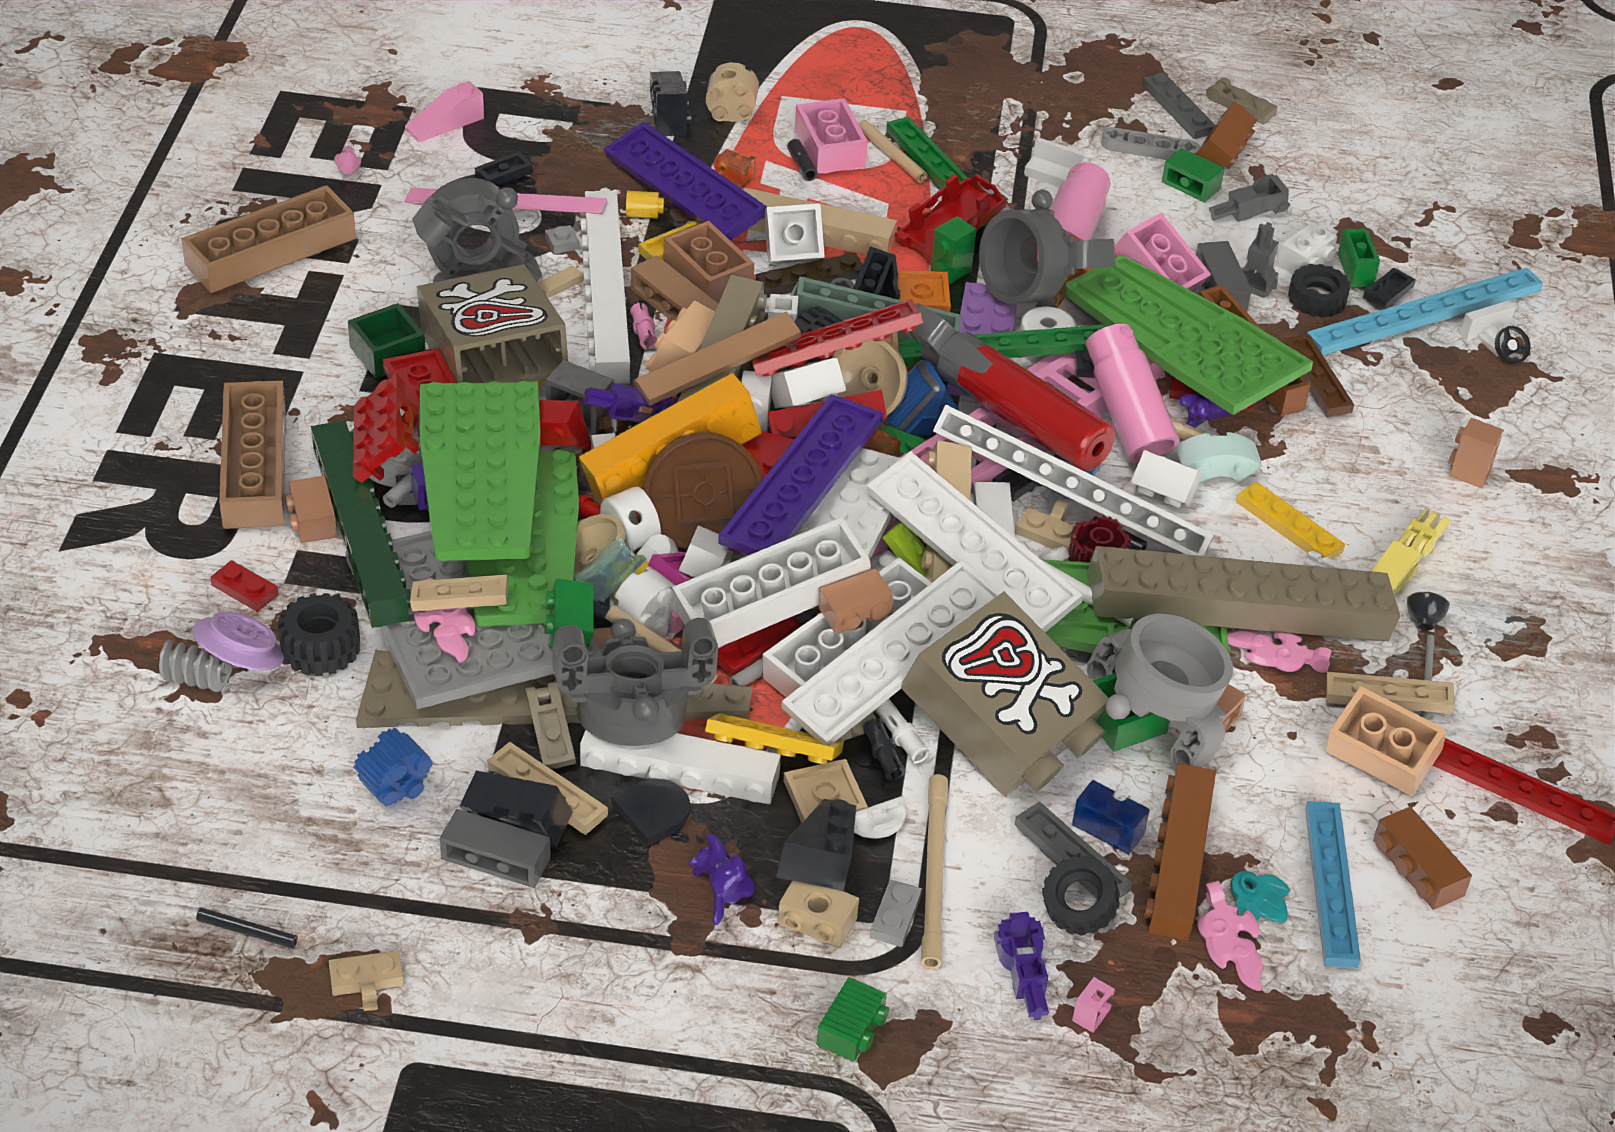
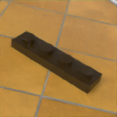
[755,253,863,298]

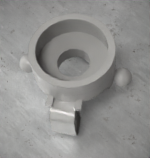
[1087,614,1233,770]

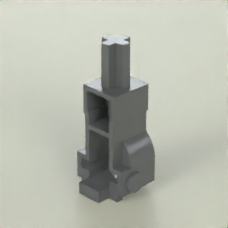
[1209,174,1290,222]
[1241,222,1279,298]

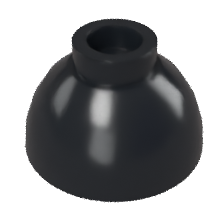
[1407,592,1450,631]

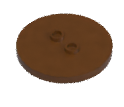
[644,432,763,550]

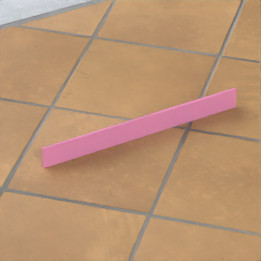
[405,187,607,214]

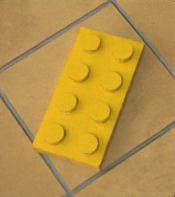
[705,713,844,764]

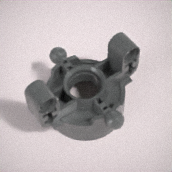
[412,178,542,283]
[979,189,1115,308]
[552,617,718,746]

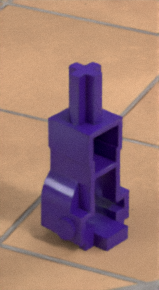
[583,383,675,423]
[994,912,1049,1020]

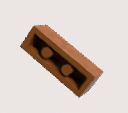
[1196,101,1258,169]
[1373,806,1472,910]

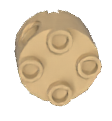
[706,62,759,122]

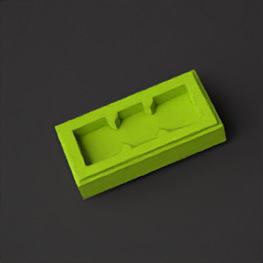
[882,521,926,576]

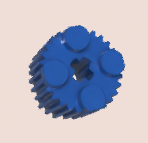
[353,728,433,807]

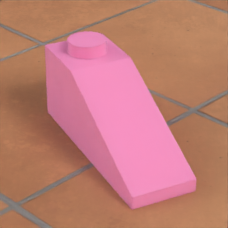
[405,81,484,143]

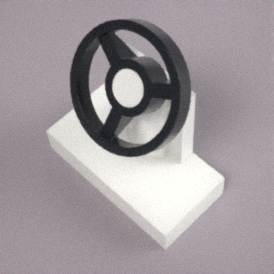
[1460,301,1531,364]

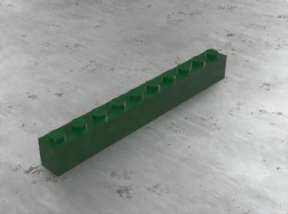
[310,420,411,628]

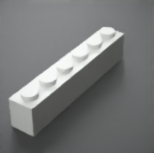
[580,730,781,805]

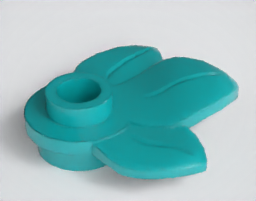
[1230,871,1290,923]

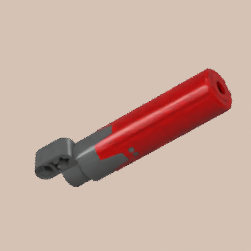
[905,303,1115,472]

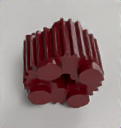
[1068,515,1132,563]

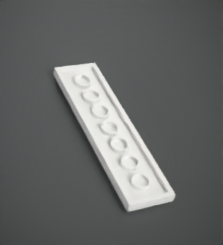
[867,451,1083,632]
[781,559,1002,746]

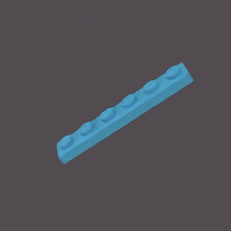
[1305,801,1361,968]

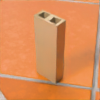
[538,265,584,298]

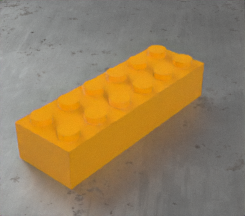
[579,373,762,506]

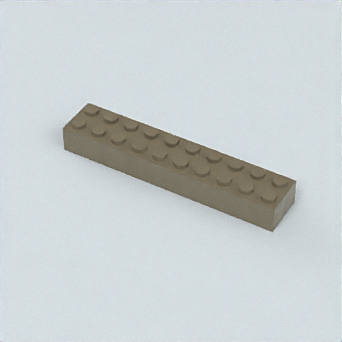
[1087,546,1400,642]

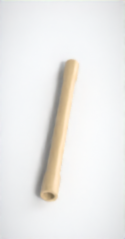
[921,774,948,969]

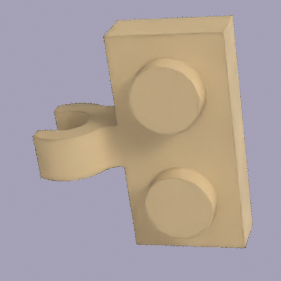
[1015,499,1074,551]
[329,950,404,1011]

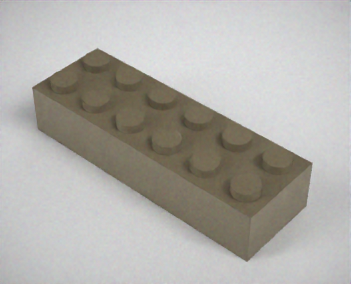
[677,275,768,403]

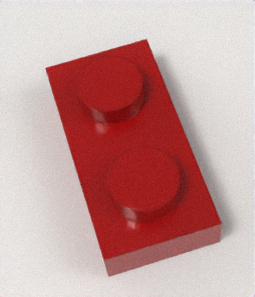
[210,560,279,612]

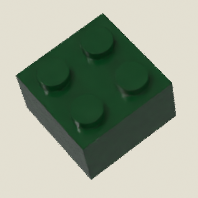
[348,303,426,378]

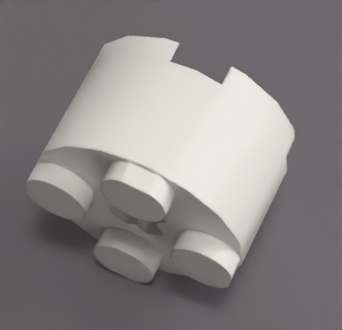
[615,567,676,638]

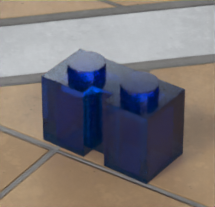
[1072,779,1150,855]

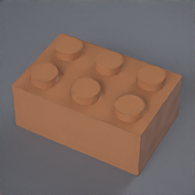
[663,221,755,303]

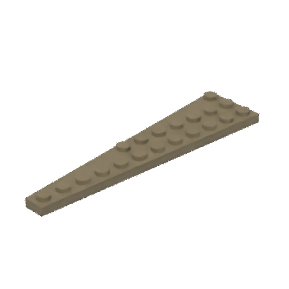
[356,650,752,728]

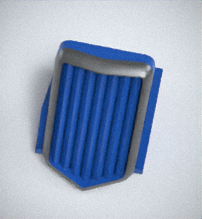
[882,360,959,436]

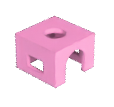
[1072,977,1115,1033]

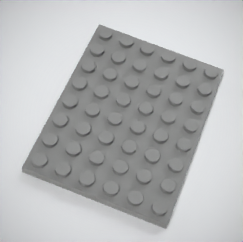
[345,531,600,709]

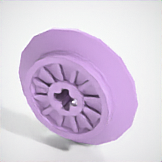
[192,612,284,670]

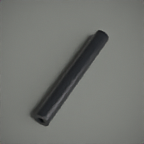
[196,908,298,949]

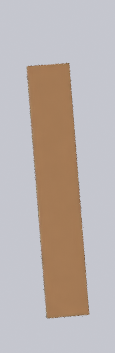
[635,311,801,406]

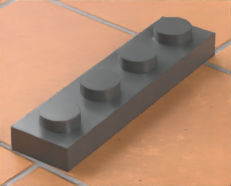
[1142,73,1215,139]
[1014,801,1132,899]

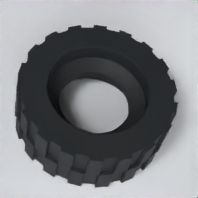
[1288,264,1350,317]
[1042,856,1120,935]

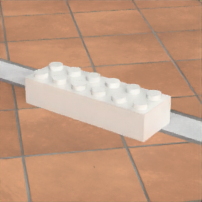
[672,517,871,647]
[763,558,932,697]

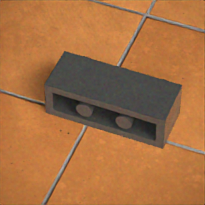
[1195,241,1252,312]
[440,809,550,888]

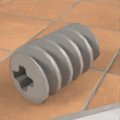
[159,640,233,692]

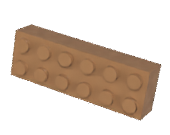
[181,185,356,293]
[219,381,286,529]

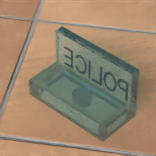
[573,537,647,602]

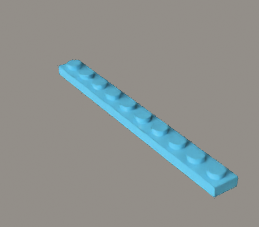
[1307,268,1543,355]

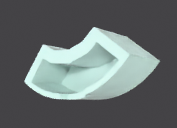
[1176,432,1262,483]

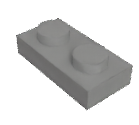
[870,879,922,947]

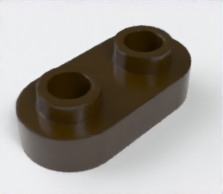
[598,416,640,434]

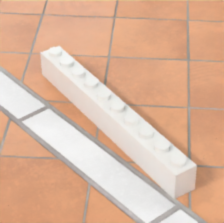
[580,191,630,384]
[933,405,1215,556]

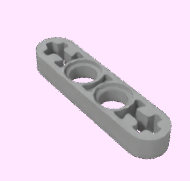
[1101,127,1200,160]

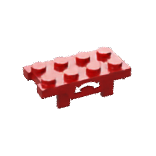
[895,174,1007,263]
[353,374,419,483]

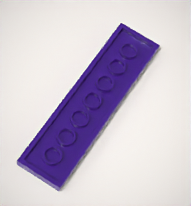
[604,122,767,241]
[718,394,883,556]

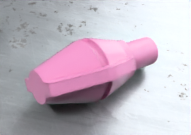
[334,145,361,174]

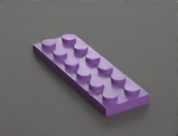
[947,282,1017,397]

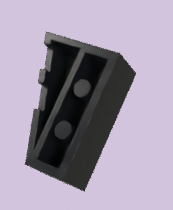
[650,71,691,136]
[853,246,900,300]
[459,770,573,847]
[776,799,857,891]

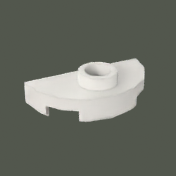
[854,796,907,839]

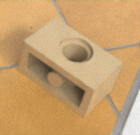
[778,881,859,948]

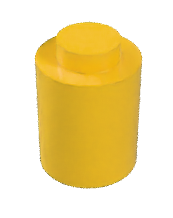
[626,191,664,219]

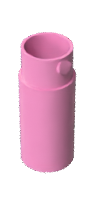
[1037,162,1111,257]
[1085,323,1180,464]

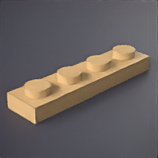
[1326,672,1455,714]
[487,742,608,835]

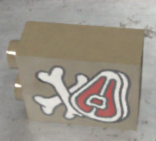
[416,264,568,383]
[901,591,1109,797]

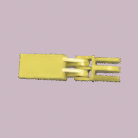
[1371,508,1450,596]

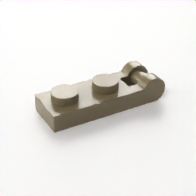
[1206,77,1278,125]
[525,681,576,769]

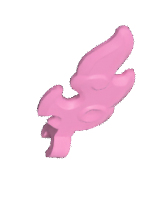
[414,578,476,663]
[1227,630,1332,673]
[1198,881,1263,991]

